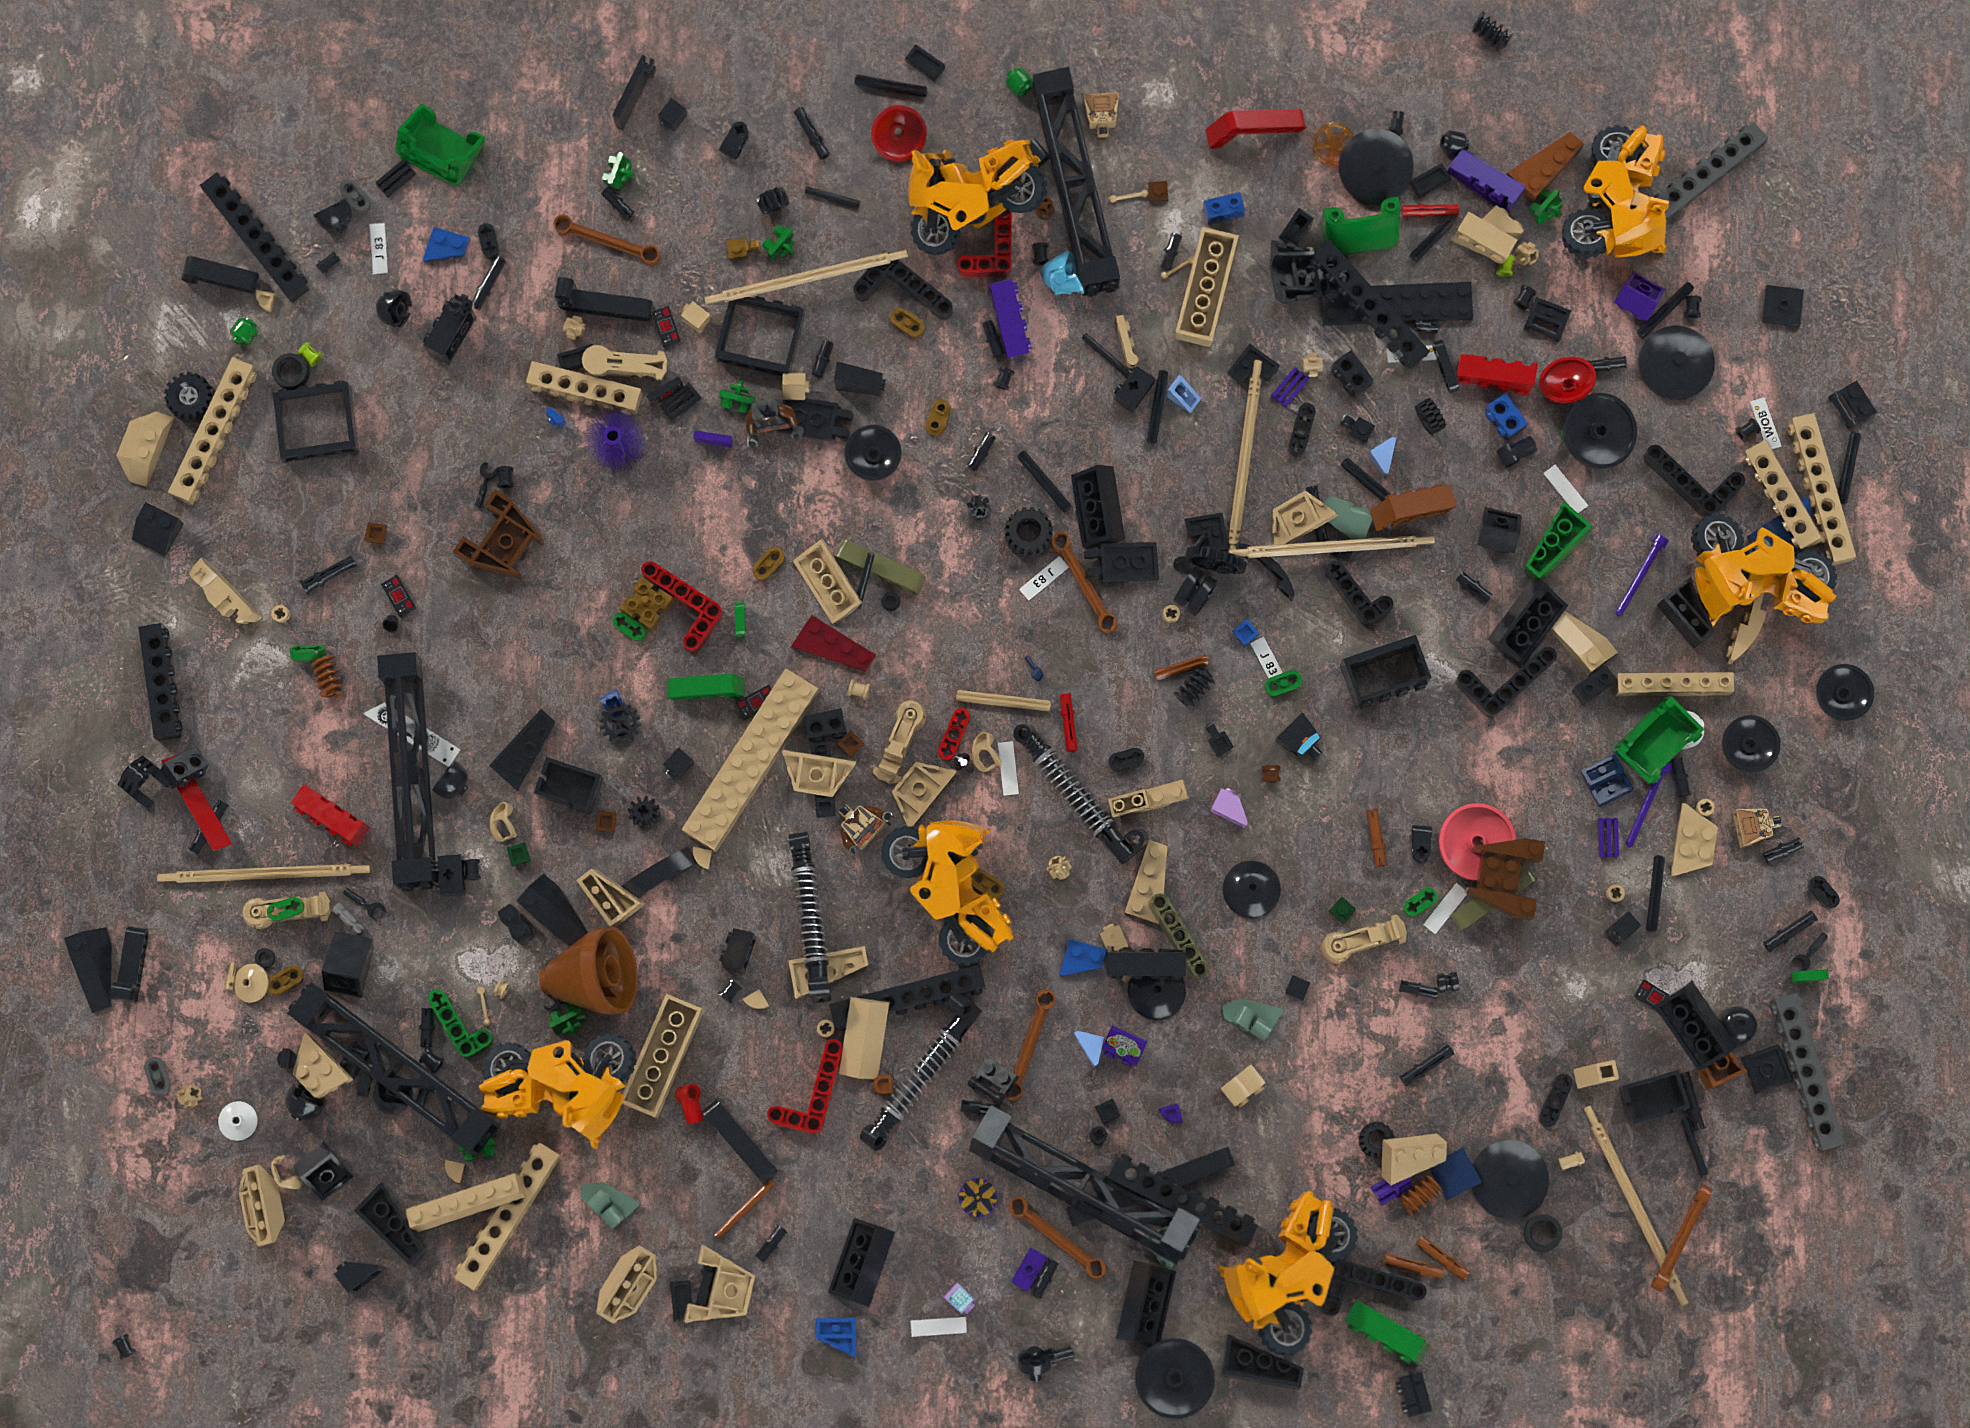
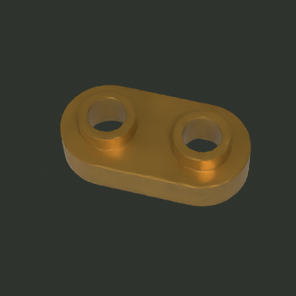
[890,308,924,338]
[926,399,951,437]
[752,547,785,581]
[971,869,1005,899]
[268,965,304,995]

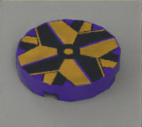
[958,1178,998,1217]

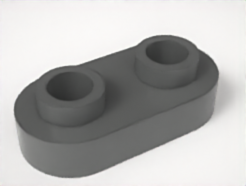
[340,179,371,213]
[144,1057,171,1096]

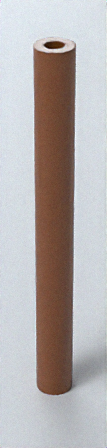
[714,1179,775,1240]

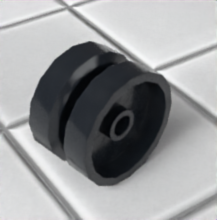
[1173,567,1218,616]

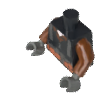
[745,399,804,448]

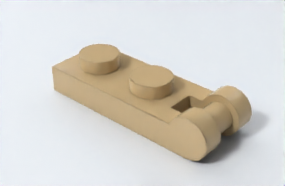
[1115,315,1138,370]

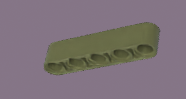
[834,539,926,595]
[1449,863,1538,931]
[1148,893,1209,979]

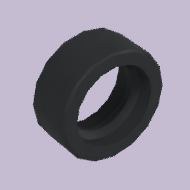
[272,353,310,390]
[1523,1214,1562,1252]

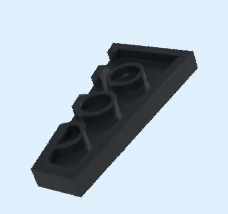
[489,709,555,791]

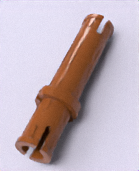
[1366,808,1387,868]
[1415,1235,1471,1281]
[1383,1253,1444,1281]

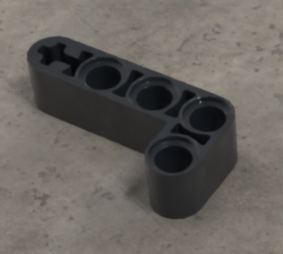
[181,256,259,294]
[1325,560,1394,627]
[110,926,149,1003]

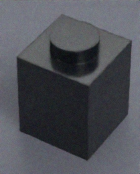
[658,98,688,132]
[663,747,694,779]

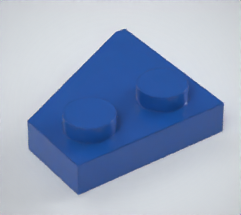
[422,227,470,263]
[1059,939,1107,976]
[816,1318,856,1357]

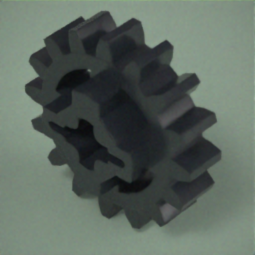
[599,701,641,743]

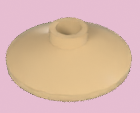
[234,964,269,1003]

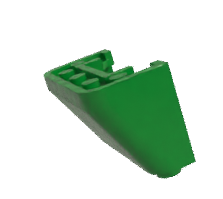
[396,104,485,186]
[1320,197,1400,255]
[1612,696,1704,784]

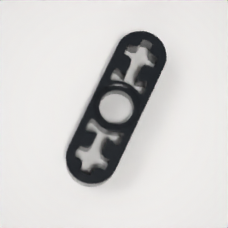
[1432,340,1459,393]
[1288,403,1316,457]
[1538,1074,1573,1128]

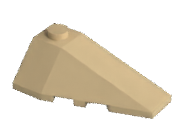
[1551,611,1618,676]

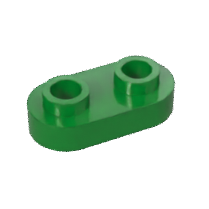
[1264,670,1302,697]

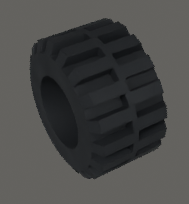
[1005,507,1053,558]

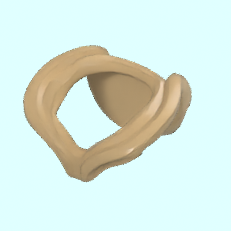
[972,732,1002,772]
[490,802,518,842]
[271,1156,302,1189]

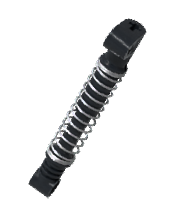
[1013,723,1149,865]
[789,831,831,1003]
[860,992,982,1151]

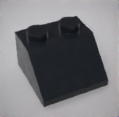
[132,502,184,557]
[1477,507,1522,553]
[719,928,757,974]
[293,1141,353,1201]
[334,1261,386,1294]

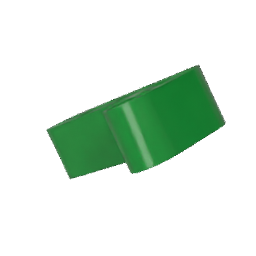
[667,674,745,700]
[428,989,494,1058]

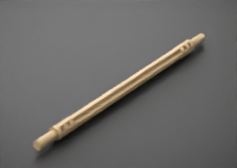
[704,250,908,305]
[1228,360,1262,550]
[1228,535,1435,558]
[157,864,371,883]
[1584,1105,1688,1306]

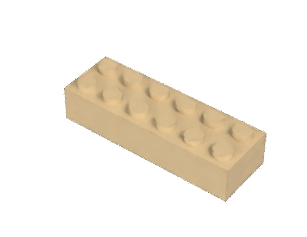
[1175,227,1239,347]
[622,994,704,1119]

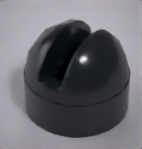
[382,615,399,632]

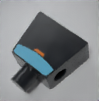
[1275,712,1323,760]

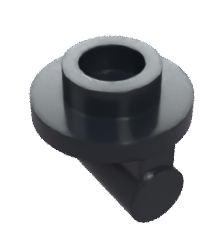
[954,753,974,773]
[277,1048,297,1069]

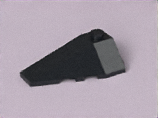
[516,874,588,946]
[64,927,112,1013]

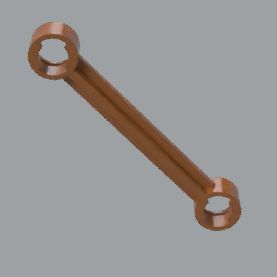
[553,214,660,266]
[1051,532,1117,634]
[1006,989,1055,1102]
[1650,1183,1713,1293]
[1008,1197,1106,1279]

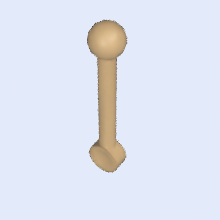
[1110,190,1148,203]
[1161,256,1194,279]
[477,987,491,1027]

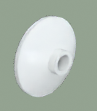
[218,1101,258,1141]

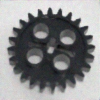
[1185,546,1247,575]

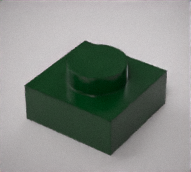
[507,842,531,867]
[1329,897,1356,924]

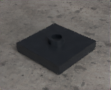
[1762,285,1804,327]

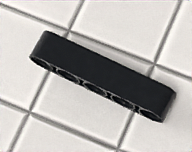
[702,1099,778,1184]

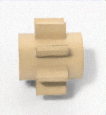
[1515,242,1539,266]
[563,315,586,340]
[1302,353,1323,377]
[1047,856,1072,880]
[177,1083,202,1108]

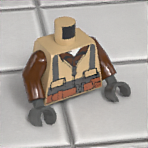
[838,804,896,860]

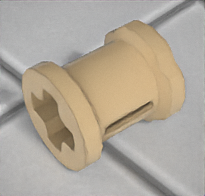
[847,679,870,701]

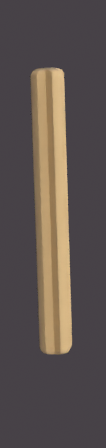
[956,690,1051,711]

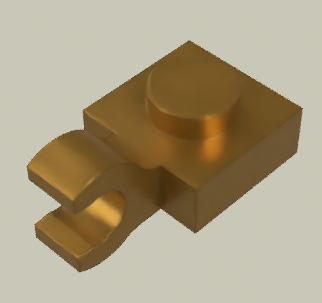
[726,238,760,260]

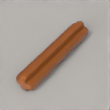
[1153,655,1209,680]

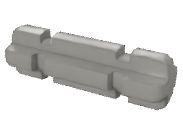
[332,903,364,935]

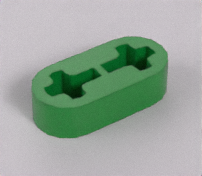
[734,601,746,637]
[612,613,646,641]
[289,645,326,661]
[1403,888,1437,917]
[267,897,305,921]
[1791,969,1829,983]

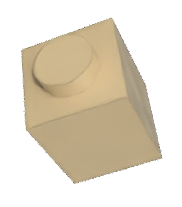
[681,301,712,334]
[782,373,809,400]

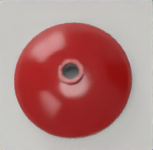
[871,105,927,161]
[1539,357,1596,403]

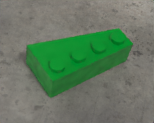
[1524,501,1592,581]
[1345,1300,1429,1366]

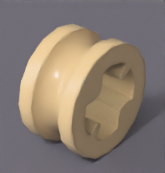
[271,605,290,623]
[1163,605,1180,623]
[1695,799,1715,817]
[1606,885,1625,903]
[493,980,510,1000]
[817,1020,835,1038]

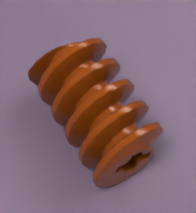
[311,655,345,698]
[1400,1175,1443,1218]

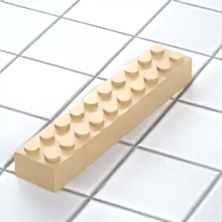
[682,668,819,853]

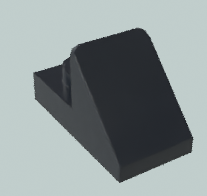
[1279,207,1314,247]

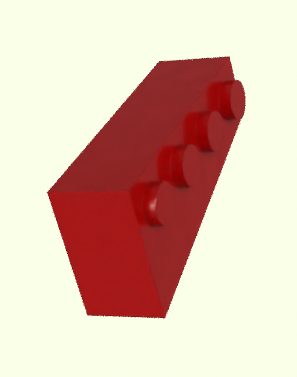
[1456,354,1538,396]
[290,784,370,846]

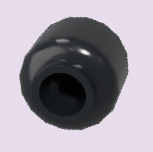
[1440,130,1469,156]

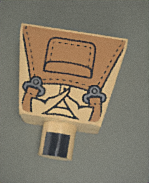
[1083,93,1119,138]
[1732,809,1782,848]

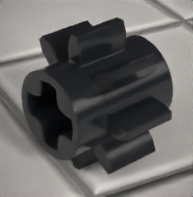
[449,294,473,318]
[967,494,991,519]

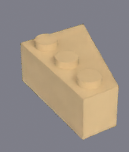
[576,869,646,927]

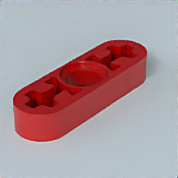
[938,708,970,761]

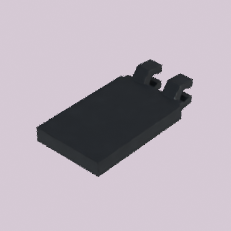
[612,55,657,130]
[776,398,854,441]
[1084,542,1159,582]

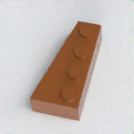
[1506,132,1584,204]
[1369,484,1457,531]
[1694,1052,1747,1090]

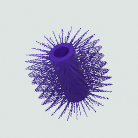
[585,408,646,472]

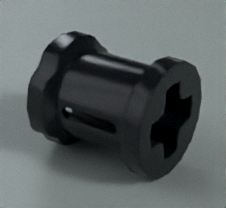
[1032,242,1049,266]
[1513,285,1537,310]
[1684,295,1702,319]
[993,367,1015,391]
[1735,418,1761,442]
[496,466,514,489]
[463,859,481,881]
[717,978,743,1004]
[418,1048,445,1073]
[1090,1126,1107,1145]
[112,1334,136,1360]

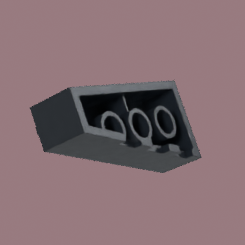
[1107,946,1186,979]
[354,1182,427,1266]
[1221,1334,1304,1391]

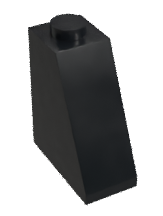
[834,362,886,396]

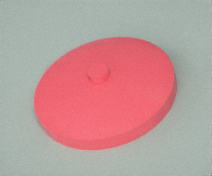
[1438,803,1516,881]

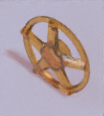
[1313,123,1354,164]

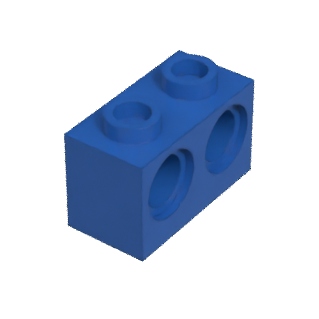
[1203,192,1245,225]
[1485,393,1528,440]

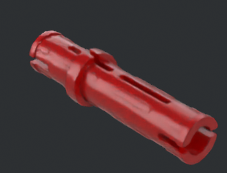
[1402,203,1459,218]
[1059,693,1078,752]

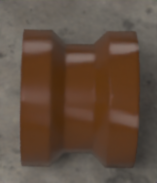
[1035,197,1053,219]
[1261,765,1281,783]

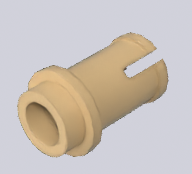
[1558,1151,1585,1171]

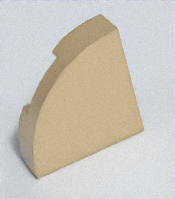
[256,290,276,313]
[693,847,713,870]
[743,989,769,1009]
[445,1160,466,1184]

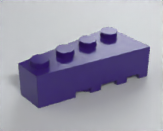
[1447,149,1526,214]
[988,279,1032,358]

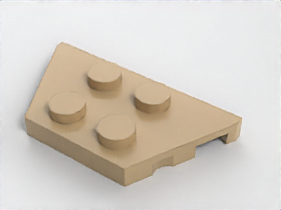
[1272,491,1338,545]
[782,750,856,797]
[892,762,957,826]
[1670,803,1718,877]
[292,1033,353,1099]

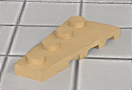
[788,946,868,999]

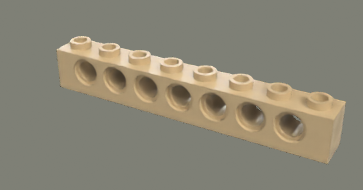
[168,357,257,505]
[1787,413,1856,566]
[454,1142,561,1291]

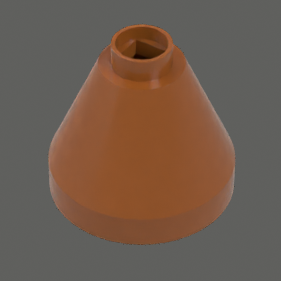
[539,926,638,1015]

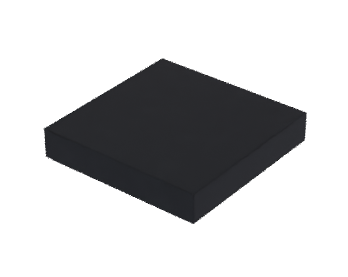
[1741,1044,1793,1094]

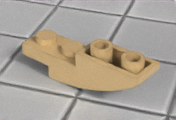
[1726,593,1767,664]
[1108,779,1189,818]

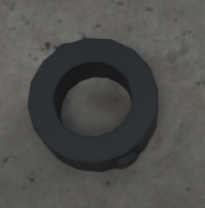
[255,948,275,968]

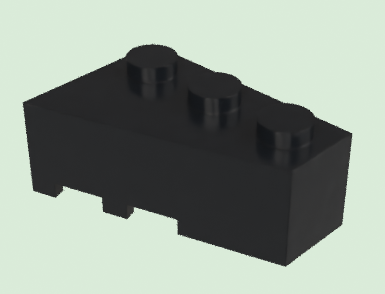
[1657,577,1715,649]

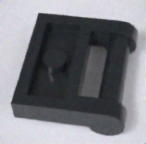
[1523,297,1572,343]
[1828,381,1877,429]
[968,1056,1019,1105]

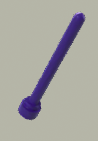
[1616,534,1669,616]
[1626,763,1672,847]

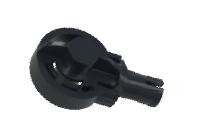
[1018,1346,1074,1382]

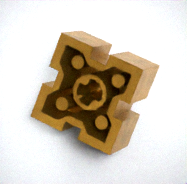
[620,577,675,633]

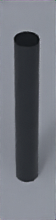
[805,186,860,208]
[1082,333,1128,375]
[857,552,875,609]
[1681,1118,1708,1176]

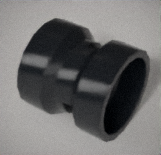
[1437,972,1459,993]

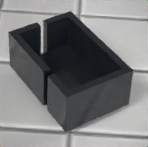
[534,757,604,814]
[1618,1070,1691,1126]

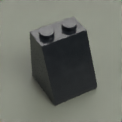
[321,931,374,998]

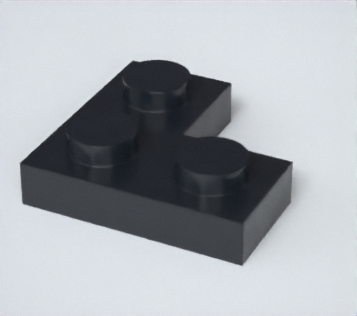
[1227,343,1280,385]
[1185,512,1229,551]

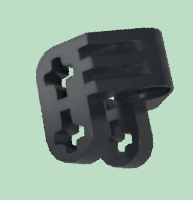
[117,755,170,810]

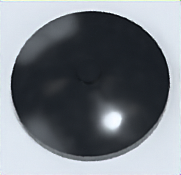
[1338,129,1414,205]
[1638,325,1715,400]
[1563,393,1637,469]
[1471,1140,1549,1219]
[1135,1338,1215,1419]

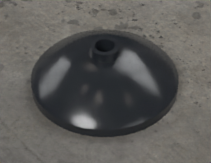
[845,425,902,481]
[1816,664,1874,721]
[1722,715,1781,773]
[1223,860,1281,919]
[1128,976,1186,1020]

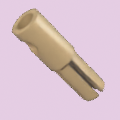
[225,962,237,990]

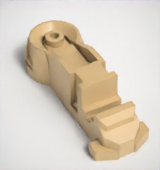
[582,345,668,380]
[189,557,262,624]
[873,700,926,784]
[242,892,332,929]
[1321,914,1407,964]

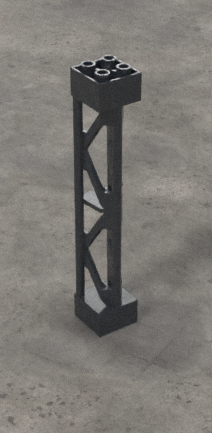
[1032,67,1120,297]
[377,652,438,892]
[287,982,501,1156]
[969,1105,1200,1265]

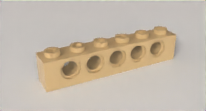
[526,361,643,416]
[1745,440,1824,551]
[1614,672,1734,696]

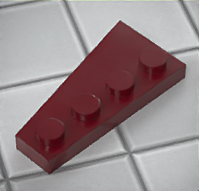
[791,615,876,672]

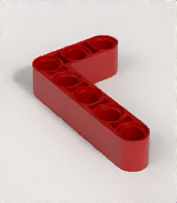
[1205,109,1306,149]
[957,209,1012,277]
[641,561,723,654]
[767,1039,843,1134]

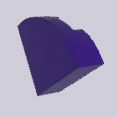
[1159,1103,1183,1123]

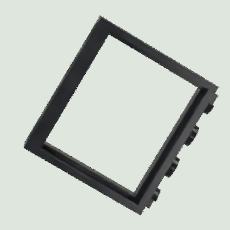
[715,296,805,377]
[273,380,359,463]

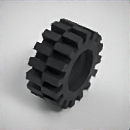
[1415,398,1446,435]
[1358,1121,1395,1158]

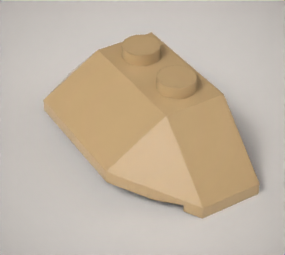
[116,412,175,487]
[239,1165,285,1247]
[596,1245,657,1323]

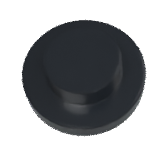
[881,592,900,612]

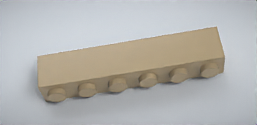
[406,1173,527,1232]

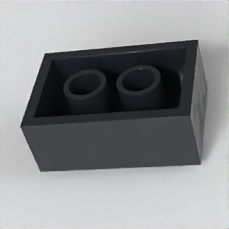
[423,297,476,366]

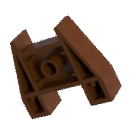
[453,489,544,579]
[1464,838,1545,921]

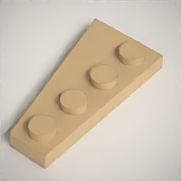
[1125,840,1167,925]

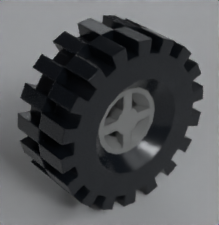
[164,372,215,422]

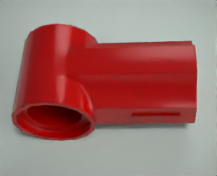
[675,1084,704,1124]

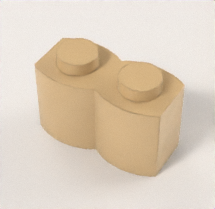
[1220,1065,1266,1108]

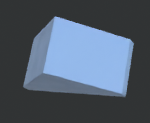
[1167,375,1201,413]
[1368,437,1396,478]
[1074,1031,1104,1068]

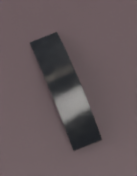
[1236,543,1295,601]
[811,741,836,818]
[621,847,697,898]

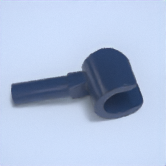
[1025,656,1043,682]

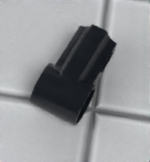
[1496,436,1537,468]

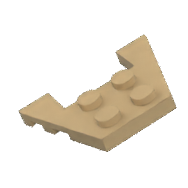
[684,1245,755,1322]

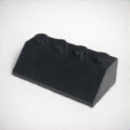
[1071,465,1125,548]
[1487,580,1568,665]
[1654,981,1737,1071]
[828,1218,895,1307]
[1116,1260,1177,1347]

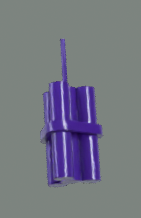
[1370,1174,1416,1206]

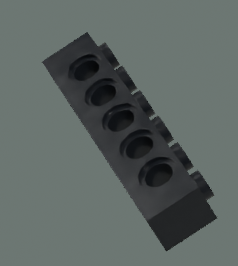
[138,623,183,741]

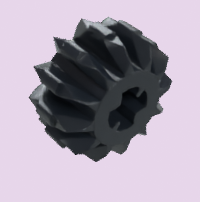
[756,187,789,214]
[628,796,661,829]

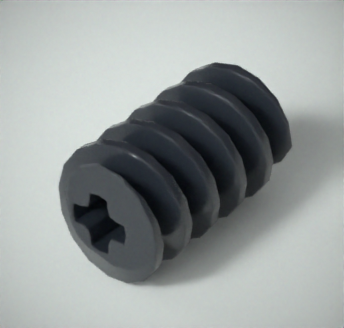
[1472,11,1514,51]
[1174,665,1215,707]

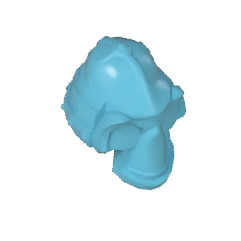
[1041,250,1084,295]

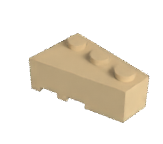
[1451,212,1517,263]
[1382,1134,1447,1185]

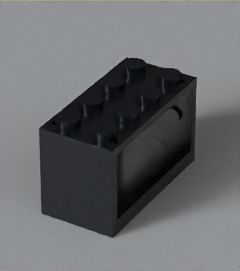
[1340,635,1432,710]

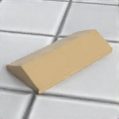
[793,539,862,624]
[839,997,889,1079]

